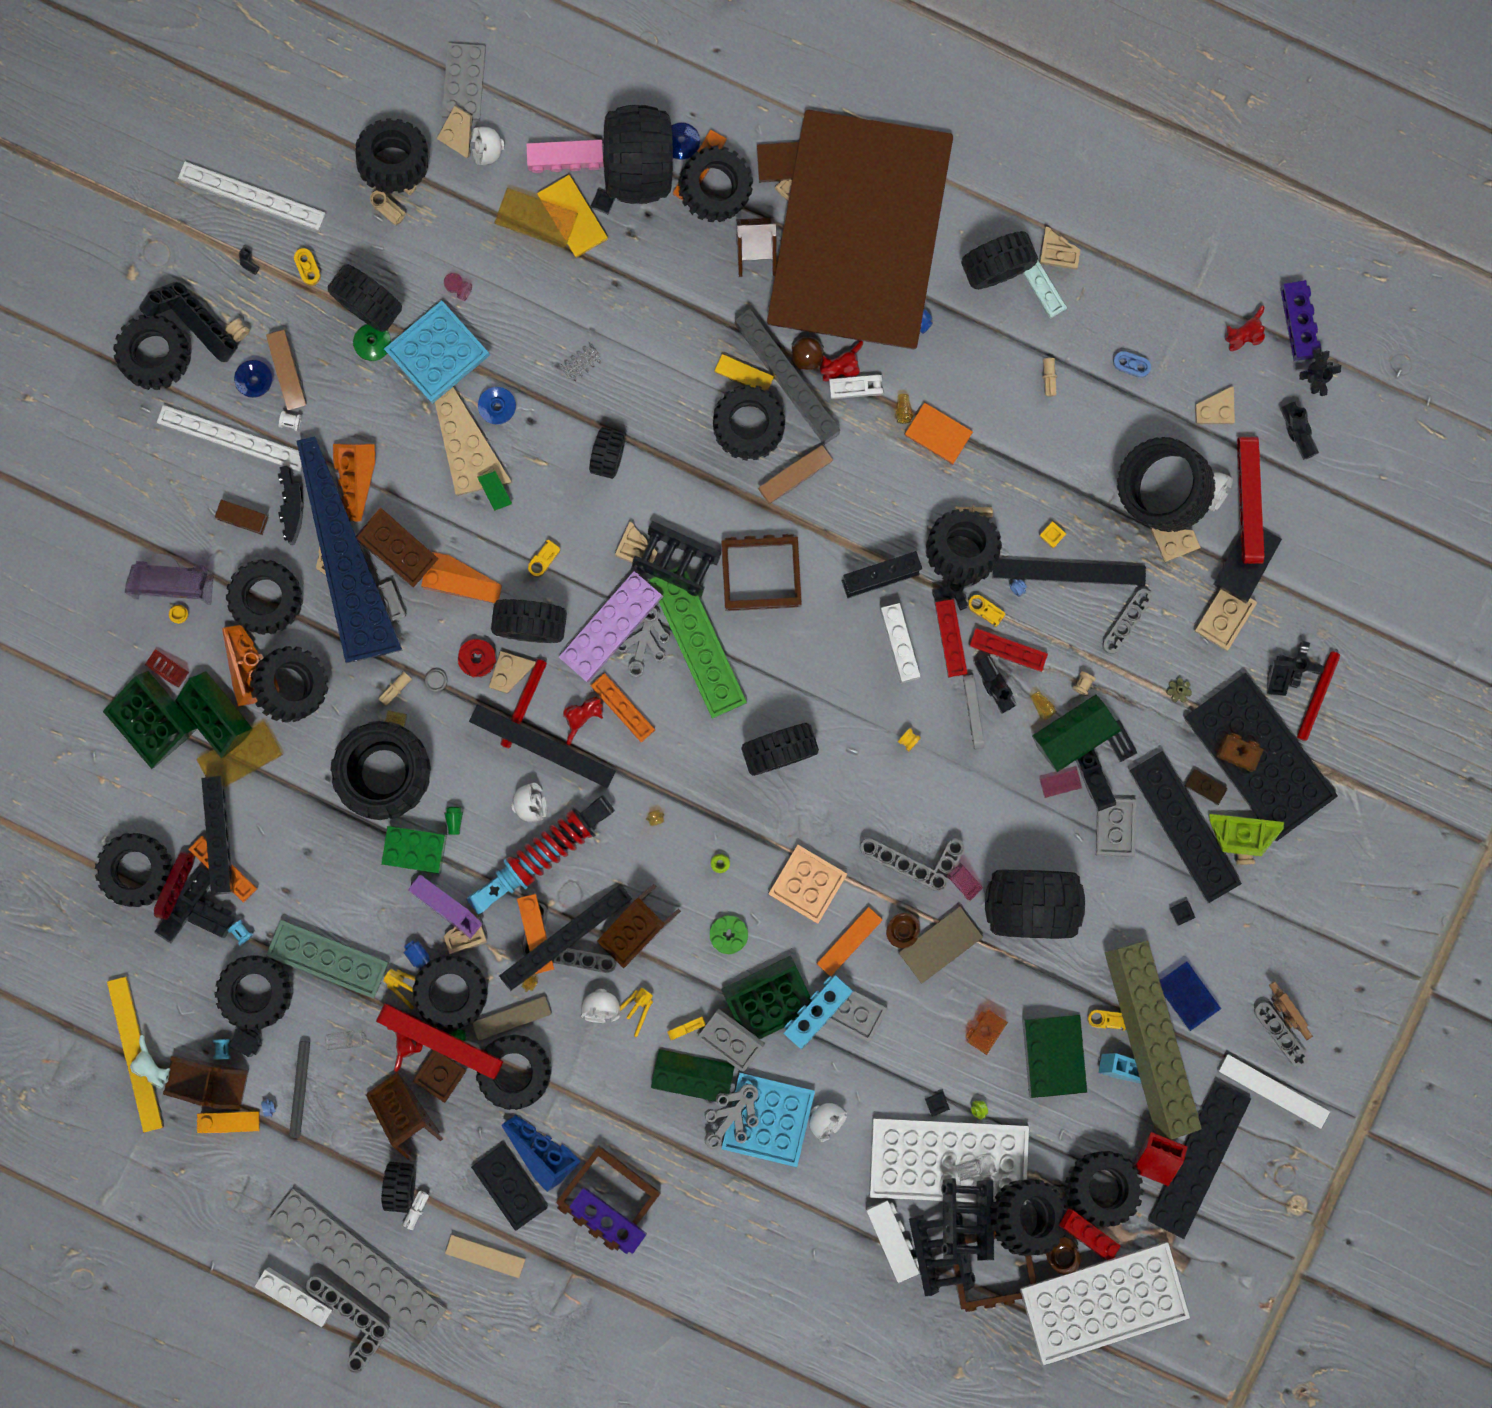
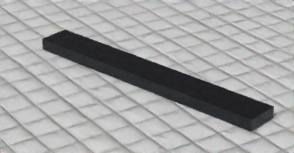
[992,559,1146,586]
[469,704,616,788]
[499,884,632,992]

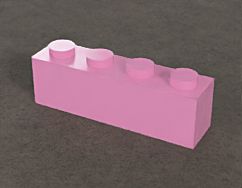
[526,140,604,173]

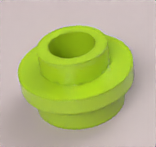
[711,854,730,873]
[971,1100,988,1120]

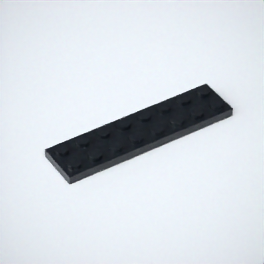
[1129,751,1242,903]
[1148,1081,1251,1239]

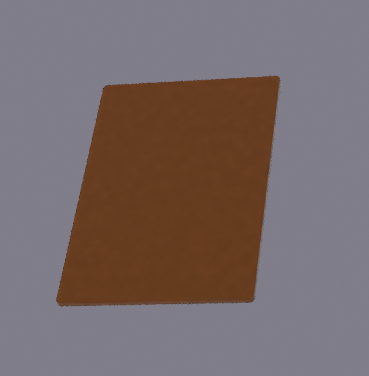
[767,109,953,350]

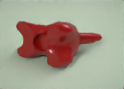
[1225,305,1265,351]
[820,341,864,382]
[563,696,603,745]
[387,1027,423,1072]

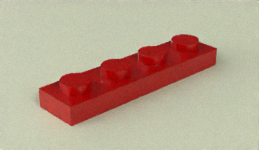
[935,599,968,678]
[969,628,1048,672]
[1059,1208,1121,1260]

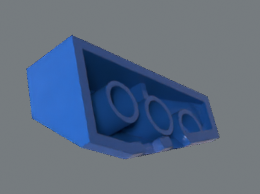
[502,1115,581,1192]

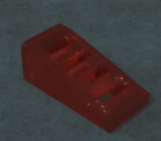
[145,649,189,687]

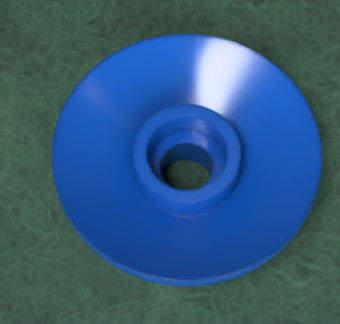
[478,387,516,425]

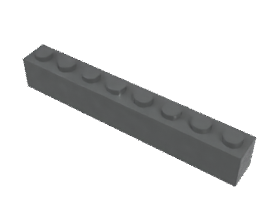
[735,309,840,445]

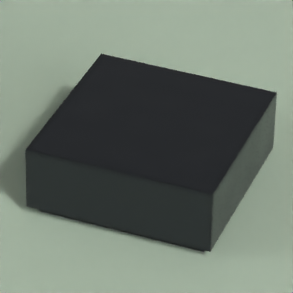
[591,189,616,215]
[1169,900,1196,926]
[925,1091,950,1117]

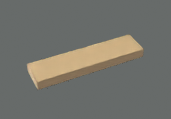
[445,1234,526,1278]

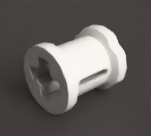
[279,411,302,432]

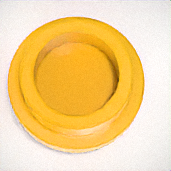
[169,605,188,624]

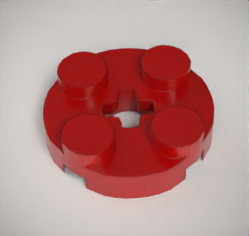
[458,639,496,678]

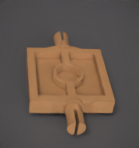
[1268,981,1313,1041]

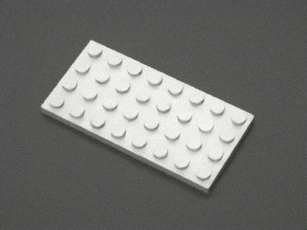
[870,1118,1029,1205]
[1020,1242,1190,1365]

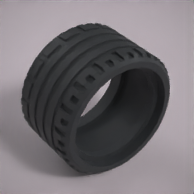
[1117,437,1216,532]

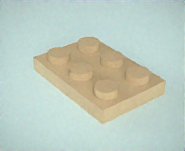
[1194,589,1258,651]

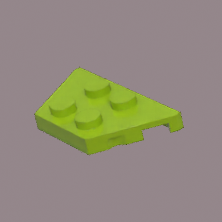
[1209,814,1284,856]

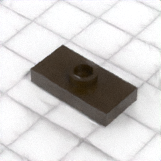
[1184,769,1228,805]

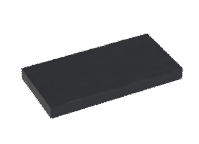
[1213,528,1282,603]
[471,1144,547,1231]

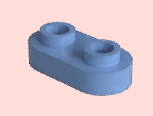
[1113,351,1151,378]

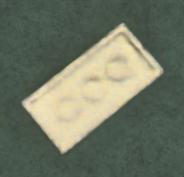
[494,188,578,249]
[196,721,283,787]

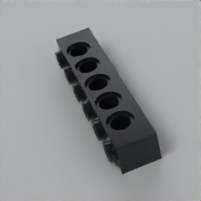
[201,776,234,895]

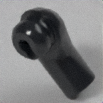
[239,247,260,275]

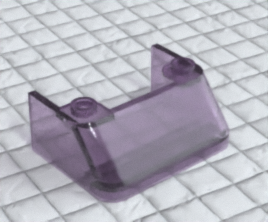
[125,561,214,605]

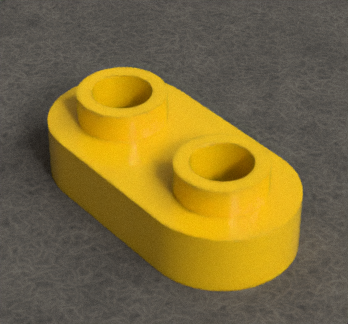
[294,248,321,286]

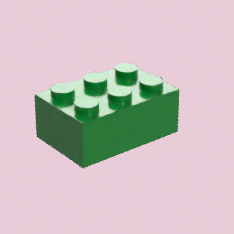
[381,826,447,874]

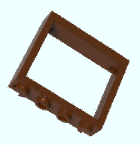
[721,534,802,611]
[556,1145,661,1251]
[952,1224,1036,1312]

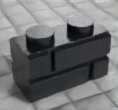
[188,899,235,938]

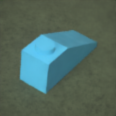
[1098,1053,1142,1084]

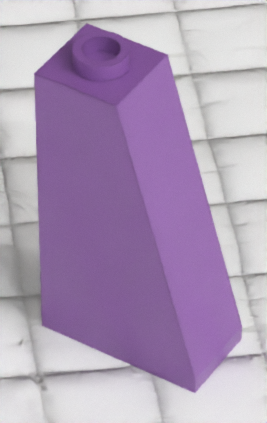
[408,875,483,939]

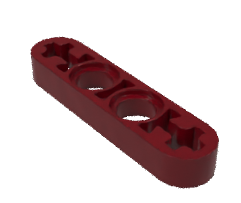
[154,851,194,919]

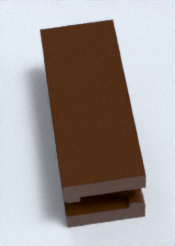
[215,499,269,535]

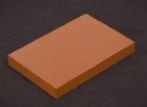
[905,402,973,465]

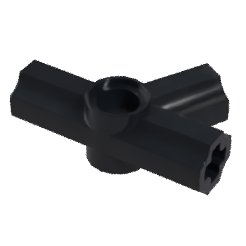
[1280,401,1319,460]
[974,655,1016,714]

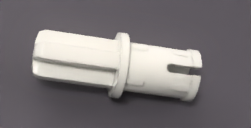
[402,1191,429,1230]

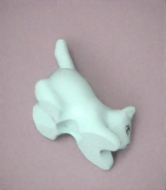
[130,1035,170,1089]

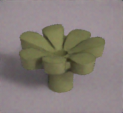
[1167,678,1192,703]

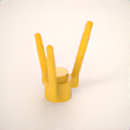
[383,969,434,1009]
[620,987,653,1037]

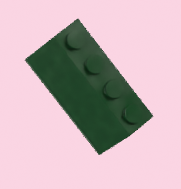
[175,671,253,758]
[1032,694,1121,772]
[651,1049,734,1103]

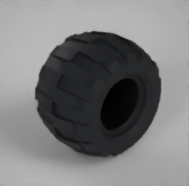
[603,105,673,204]
[330,721,431,820]
[985,869,1085,939]

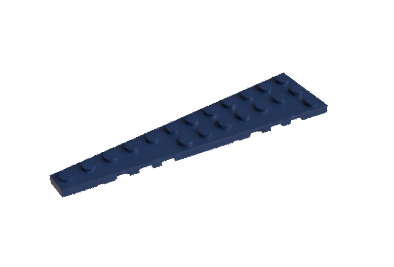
[296,436,403,664]

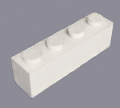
[880,603,920,684]
[866,1199,919,1283]
[255,1267,334,1327]

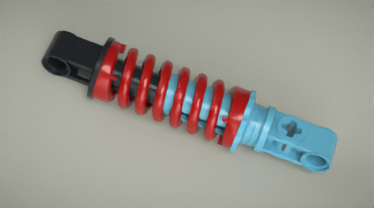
[466,795,615,915]

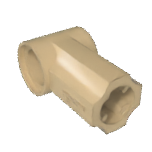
[370,191,406,226]

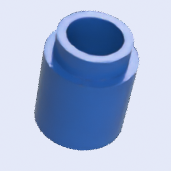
[403,940,431,970]

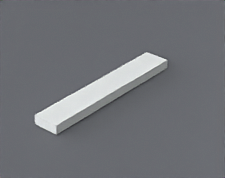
[1218,1054,1330,1129]

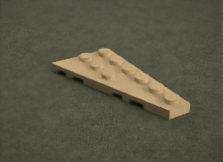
[435,387,512,496]

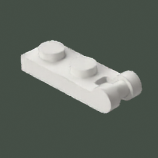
[829,375,884,399]

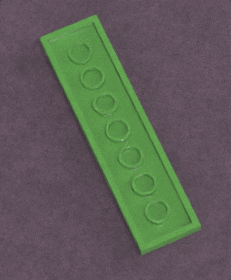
[649,566,747,719]

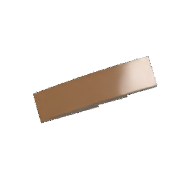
[266,329,306,410]
[758,445,833,504]

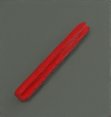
[1297,651,1340,741]
[500,659,547,749]

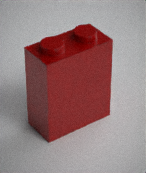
[1133,1132,1187,1186]

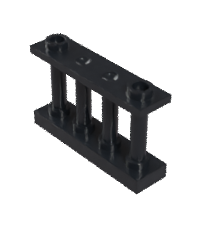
[632,521,722,597]
[841,551,922,599]
[941,1178,994,1261]
[909,1213,975,1297]

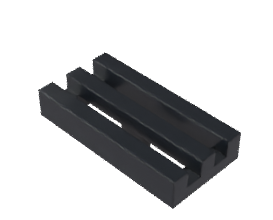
[1108,720,1137,762]

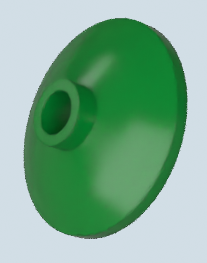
[353,324,391,361]

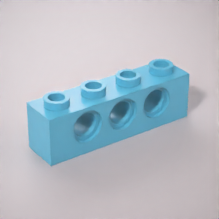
[783,975,854,1049]

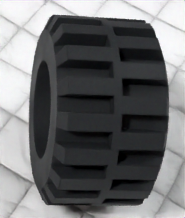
[589,427,626,479]
[381,1161,416,1213]

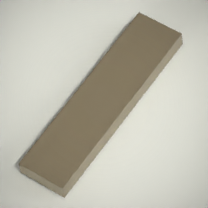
[472,996,551,1041]

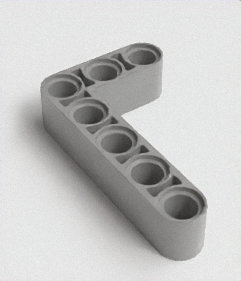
[860,839,964,891]
[306,1275,390,1373]

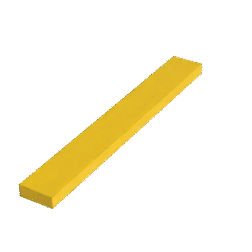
[107,977,164,1133]

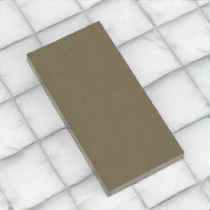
[899,906,983,984]

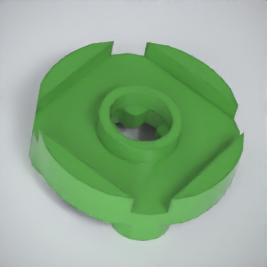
[710,916,748,954]

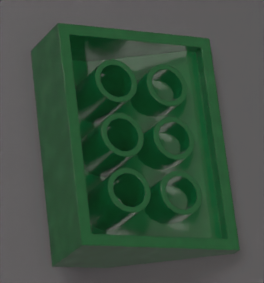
[103,671,198,769]
[721,955,817,1039]
[1022,1015,1087,1098]

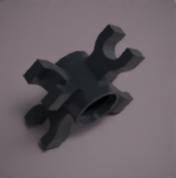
[1299,348,1341,396]
[932,579,977,611]
[1276,641,1324,688]

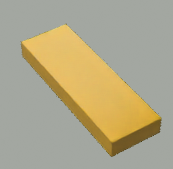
[714,354,774,391]

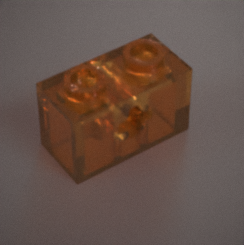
[1216,733,1264,772]
[965,1009,1008,1055]

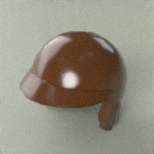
[792,337,824,370]
[886,913,920,948]
[1046,1237,1081,1275]

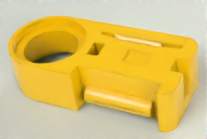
[528,540,561,577]
[968,595,1005,627]
[1087,1010,1126,1031]
[667,1016,706,1041]

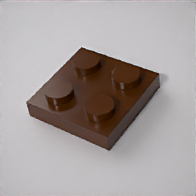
[413,1050,467,1103]

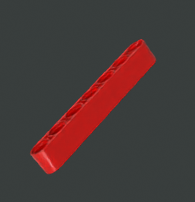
[1237,437,1264,564]
[376,1003,504,1079]

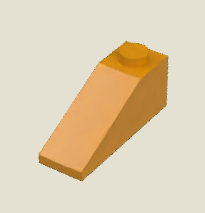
[197,1111,260,1133]

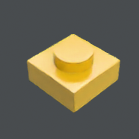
[1039,521,1066,549]

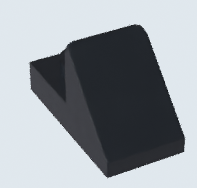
[1267,660,1294,696]

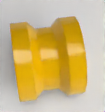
[897,728,921,752]

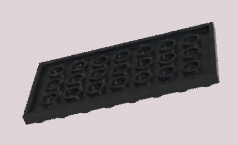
[1184,672,1338,842]

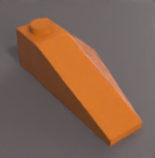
[333,444,375,522]
[421,552,502,603]
[222,625,280,706]

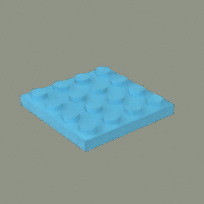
[384,300,490,404]
[721,1072,815,1167]

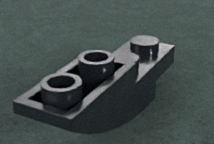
[278,466,304,545]
[1076,749,1116,812]

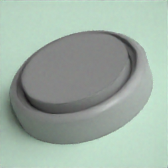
[425,669,447,692]

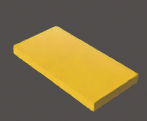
[537,175,608,258]

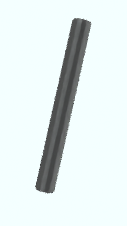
[289,1041,310,1138]

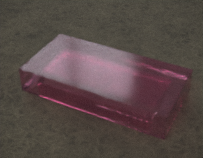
[1040,770,1082,798]
[947,863,983,901]

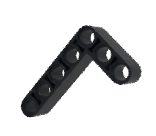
[139,282,238,362]

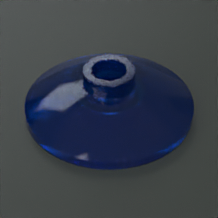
[671,123,700,160]
[234,360,273,398]

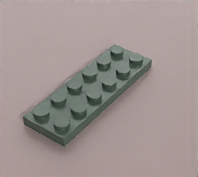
[266,920,389,999]

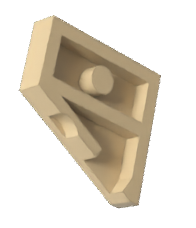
[437,106,472,158]
[1040,227,1080,270]
[1195,387,1235,424]
[615,522,658,563]

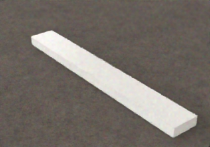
[178,161,326,232]
[157,405,302,472]

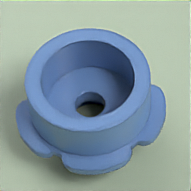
[1009,579,1027,597]
[261,1098,276,1117]

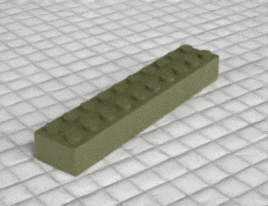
[1104,941,1202,1140]

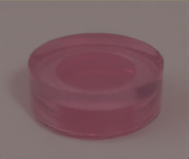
[444,273,463,293]
[457,281,472,301]

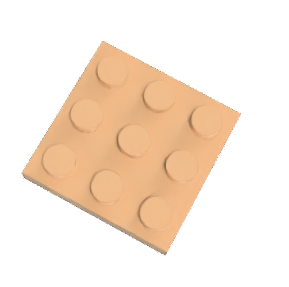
[768,845,847,924]

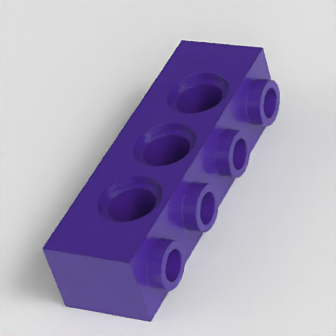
[1280,280,1321,362]
[569,1187,647,1254]

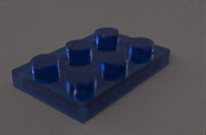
[1159,961,1221,1031]

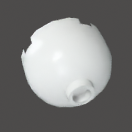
[471,127,504,165]
[1208,473,1233,512]
[511,783,547,822]
[581,989,620,1023]
[809,1103,847,1142]

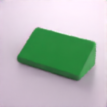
[477,469,512,511]

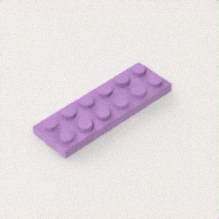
[559,571,664,683]

